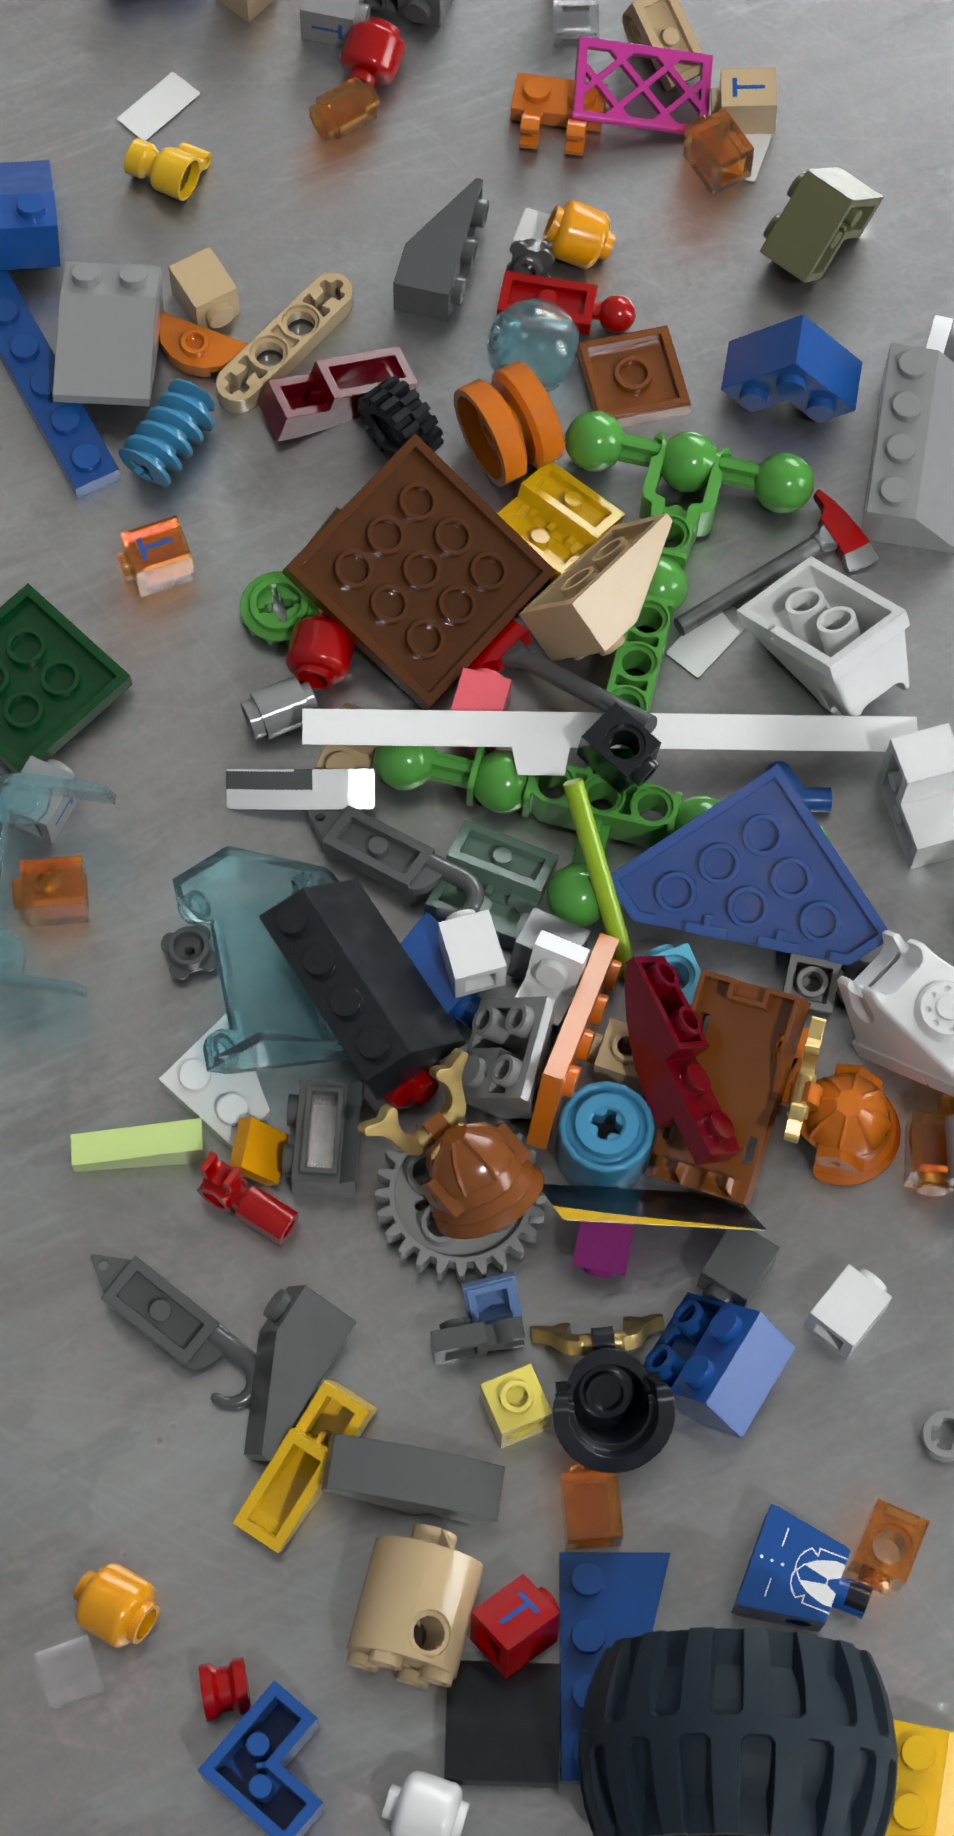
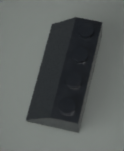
[258,879,466,1101]

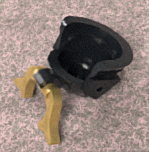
[530,1313,675,1473]

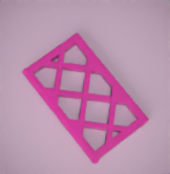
[570,36,713,138]

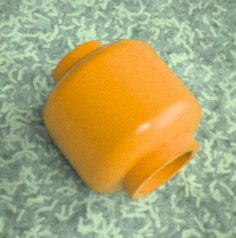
[543,200,616,270]
[73,1563,160,1648]

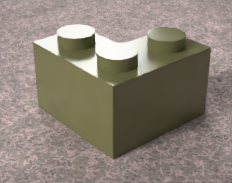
[759,167,884,283]

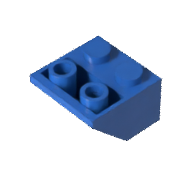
[643,1292,796,1439]

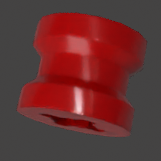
[198,1657,251,1722]

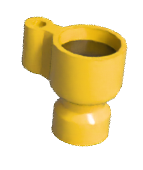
[124,138,212,201]

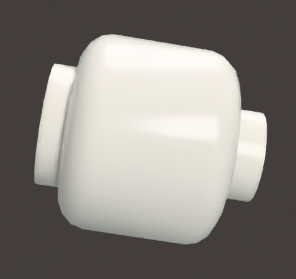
[381,1771,470,1836]

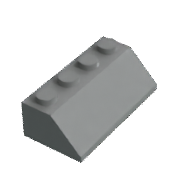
[861,343,954,554]

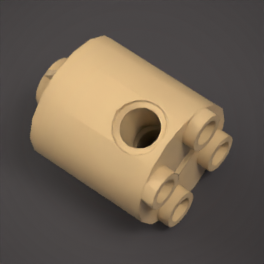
[346,1524,484,1689]

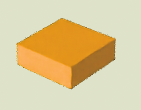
[229,1117,289,1186]

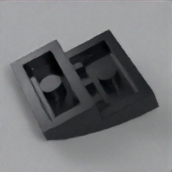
[444,1660,561,1789]

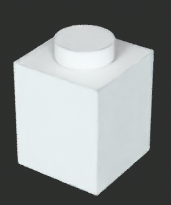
[438,909,507,998]
[804,1264,892,1360]

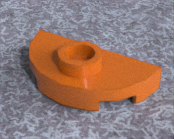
[159,311,248,377]

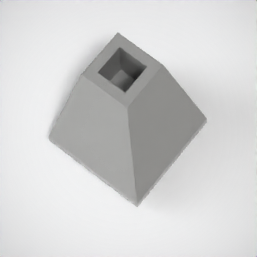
[462,996,555,1119]

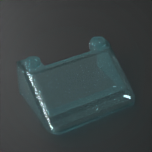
[172,846,350,1074]

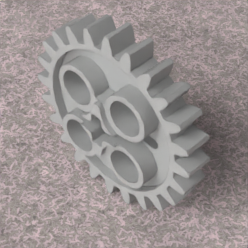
[375,1113,547,1283]

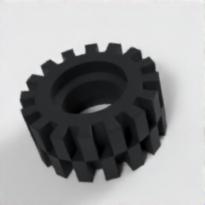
[357,376,444,460]

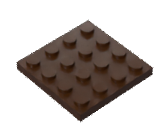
[282,433,556,710]

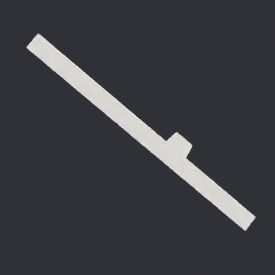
[302,708,918,776]

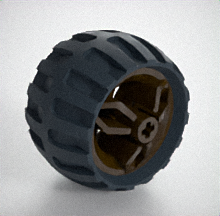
[578,1627,898,1836]

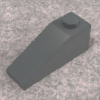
[244,1285,357,1461]

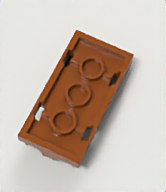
[645,969,811,1207]

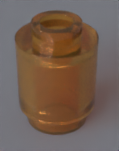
[309,77,380,141]

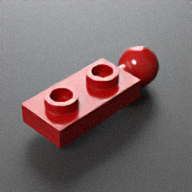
[497,270,636,335]

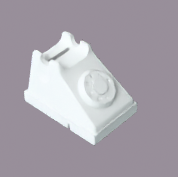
[736,556,910,716]
[837,930,954,1097]

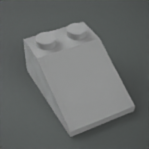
[53,262,164,406]

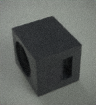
[576,702,661,794]

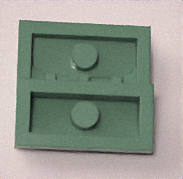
[423,820,559,950]

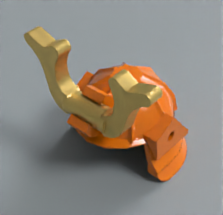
[782,1016,901,1186]

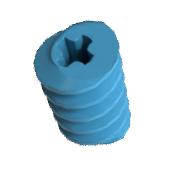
[119,379,215,488]

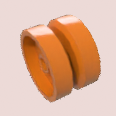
[454,360,565,487]

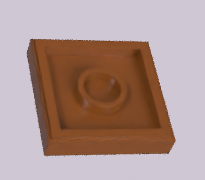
[575,325,691,427]

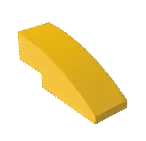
[232,1379,378,1553]

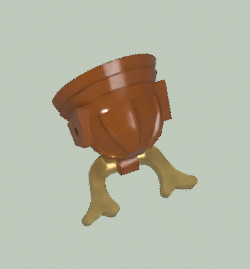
[358,1048,544,1239]

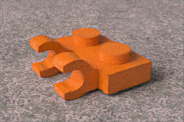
[510,72,608,156]

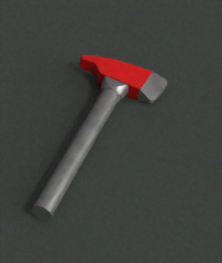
[673,489,879,636]

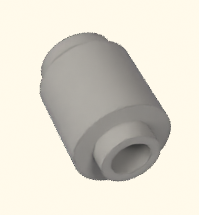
[240,676,319,740]

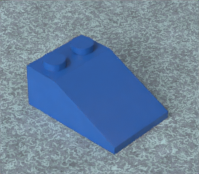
[0,160,61,271]

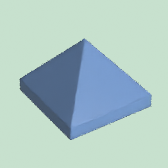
[461,1271,523,1325]

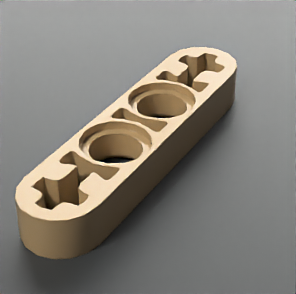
[216,272,353,414]

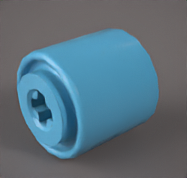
[555,1081,655,1189]

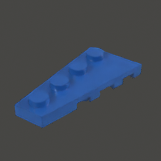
[559,1552,670,1784]

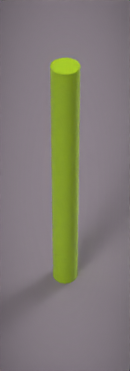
[563,778,634,978]

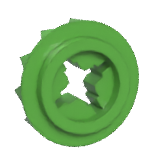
[240,571,319,645]

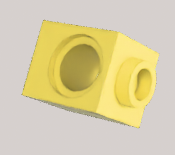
[479,1363,553,1449]

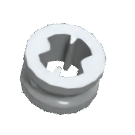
[920,1409,954,1462]

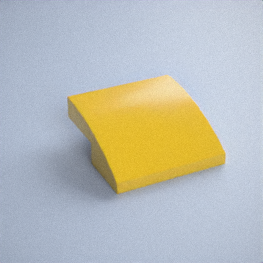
[497,462,625,583]

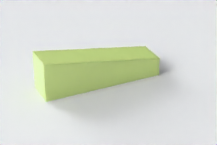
[70,1118,205,1172]

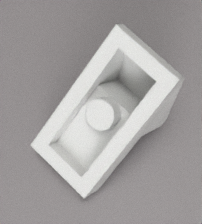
[515,930,590,1026]

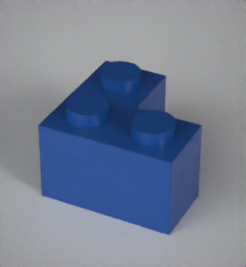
[721,314,862,423]
[197,1680,325,1836]

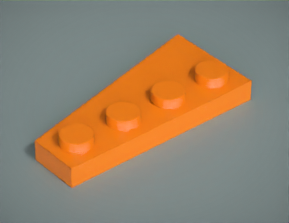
[526,933,623,1151]

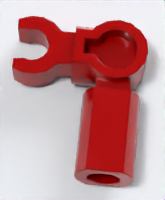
[197,1151,299,1245]

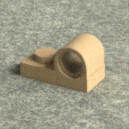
[622,0,703,92]

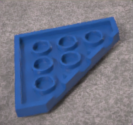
[611,764,888,965]

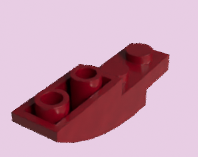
[625,955,742,1165]

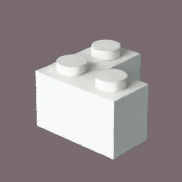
[877,723,954,869]

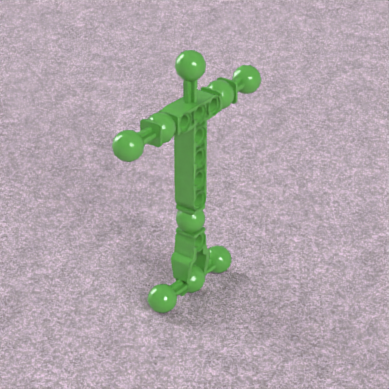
[373,411,832,927]

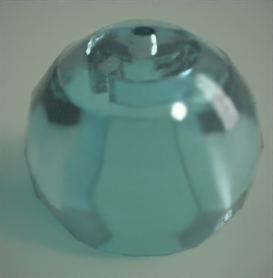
[487,298,579,392]

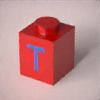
[470,1574,560,1679]

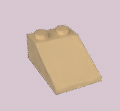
[519,513,673,661]

